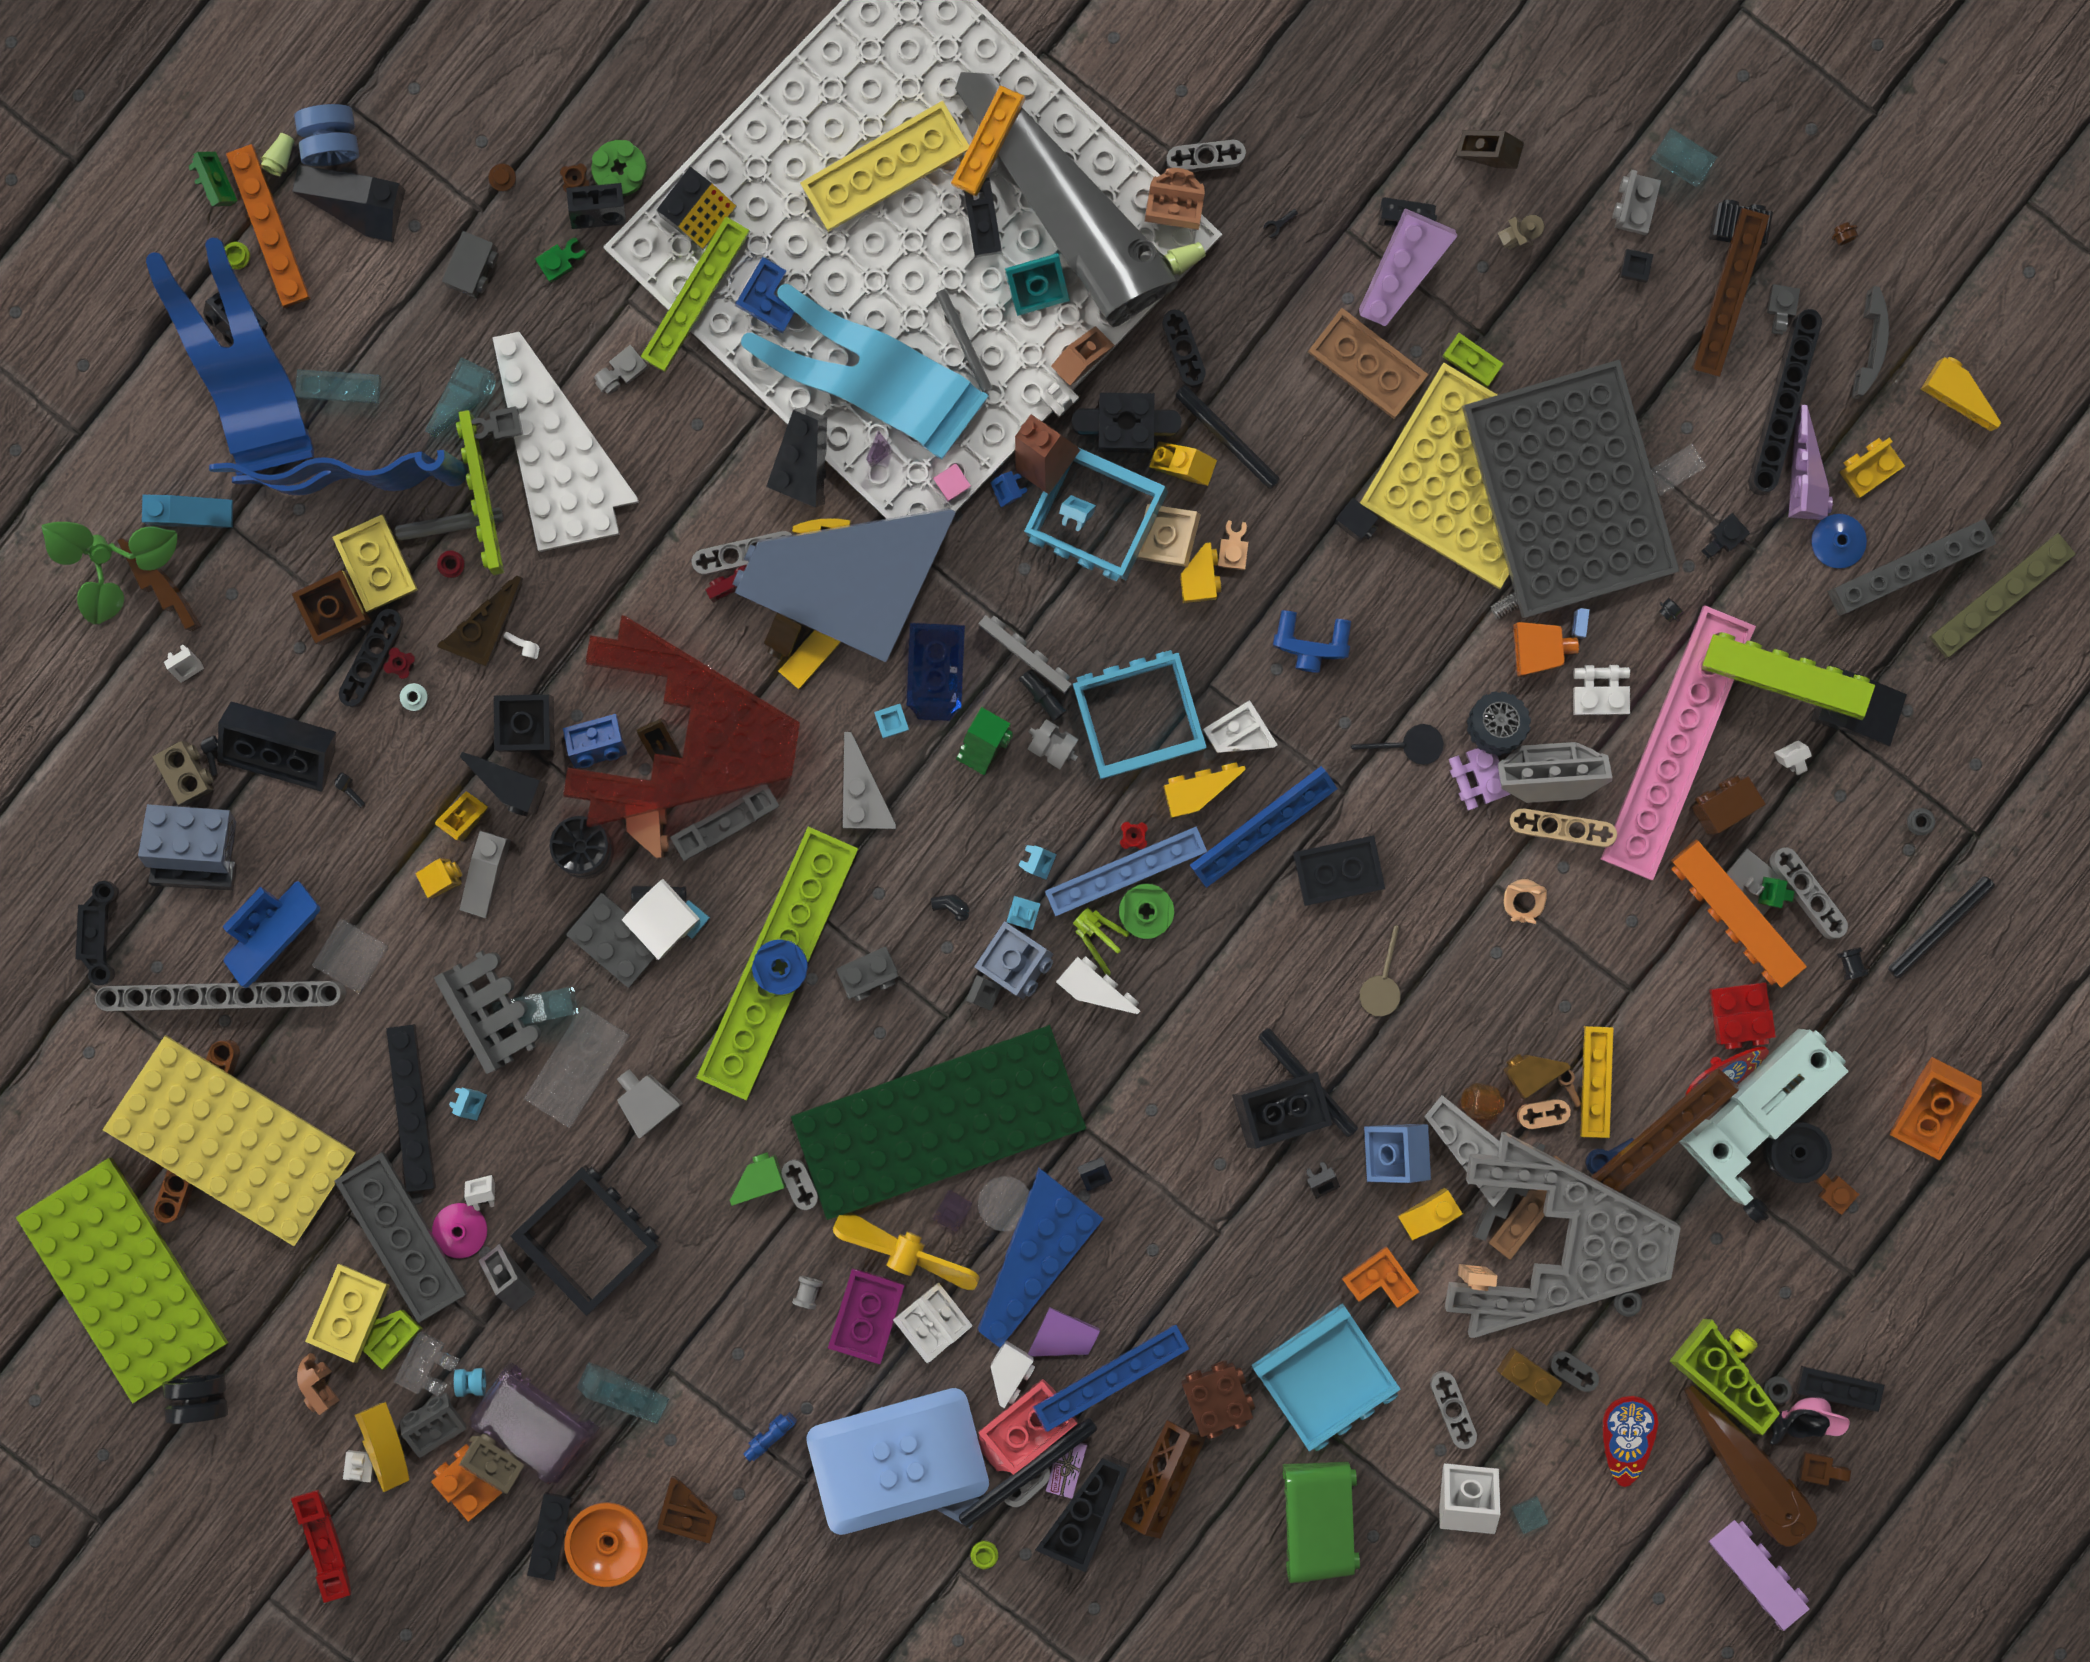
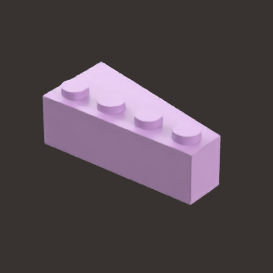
[1359,208,1457,326]

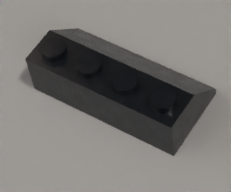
[217,701,336,792]

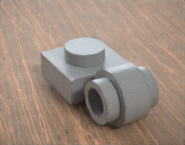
[594,345,649,395]

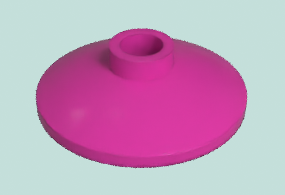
[432,1203,488,1258]

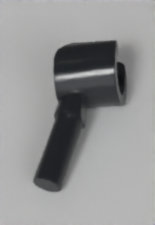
[1263,209,1298,238]
[201,735,218,776]
[335,772,365,808]

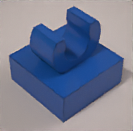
[990,471,1027,507]

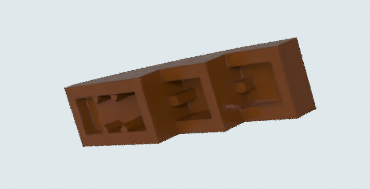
[117,538,202,631]

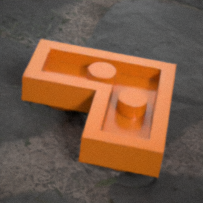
[1342,1247,1419,1308]

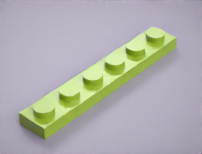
[641,216,750,372]
[456,410,504,575]

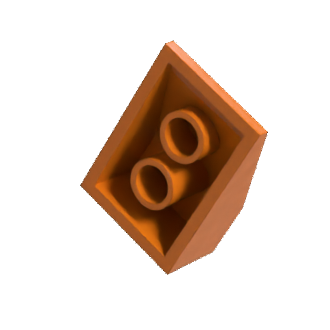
[1890,1057,1982,1161]

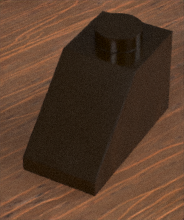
[1456,130,1524,169]
[764,612,806,660]

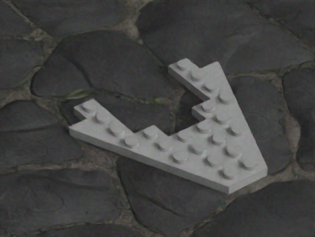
[1445,1132,1681,1338]

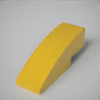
[355,1402,409,1492]

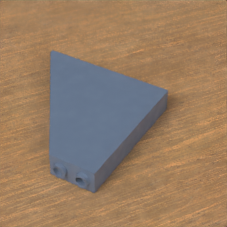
[732,508,956,662]

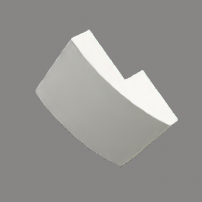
[622,879,700,960]
[893,1283,972,1363]

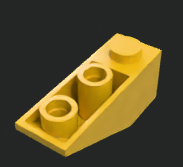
[1163,762,1246,818]

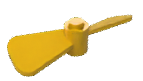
[833,1212,980,1290]

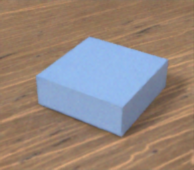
[1571,608,1590,639]

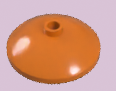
[564,1502,648,1587]

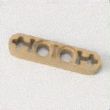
[1510,809,1617,848]

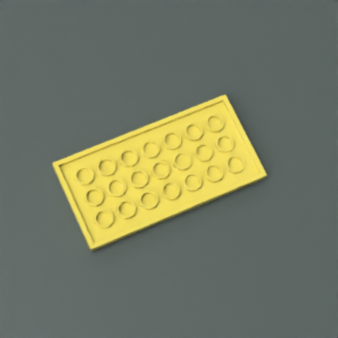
[103,1035,356,1246]

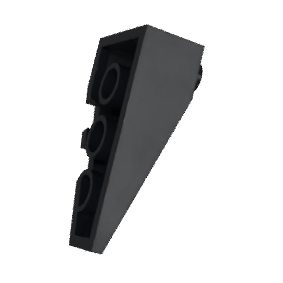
[292,165,406,243]

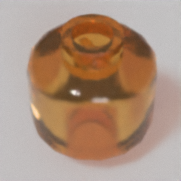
[1461,1083,1504,1121]

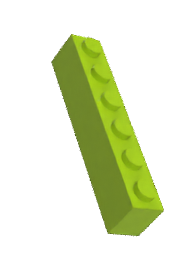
[1702,632,1875,720]

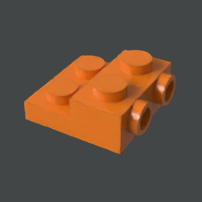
[431,1444,502,1522]

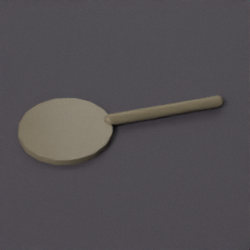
[1359,925,1400,1016]

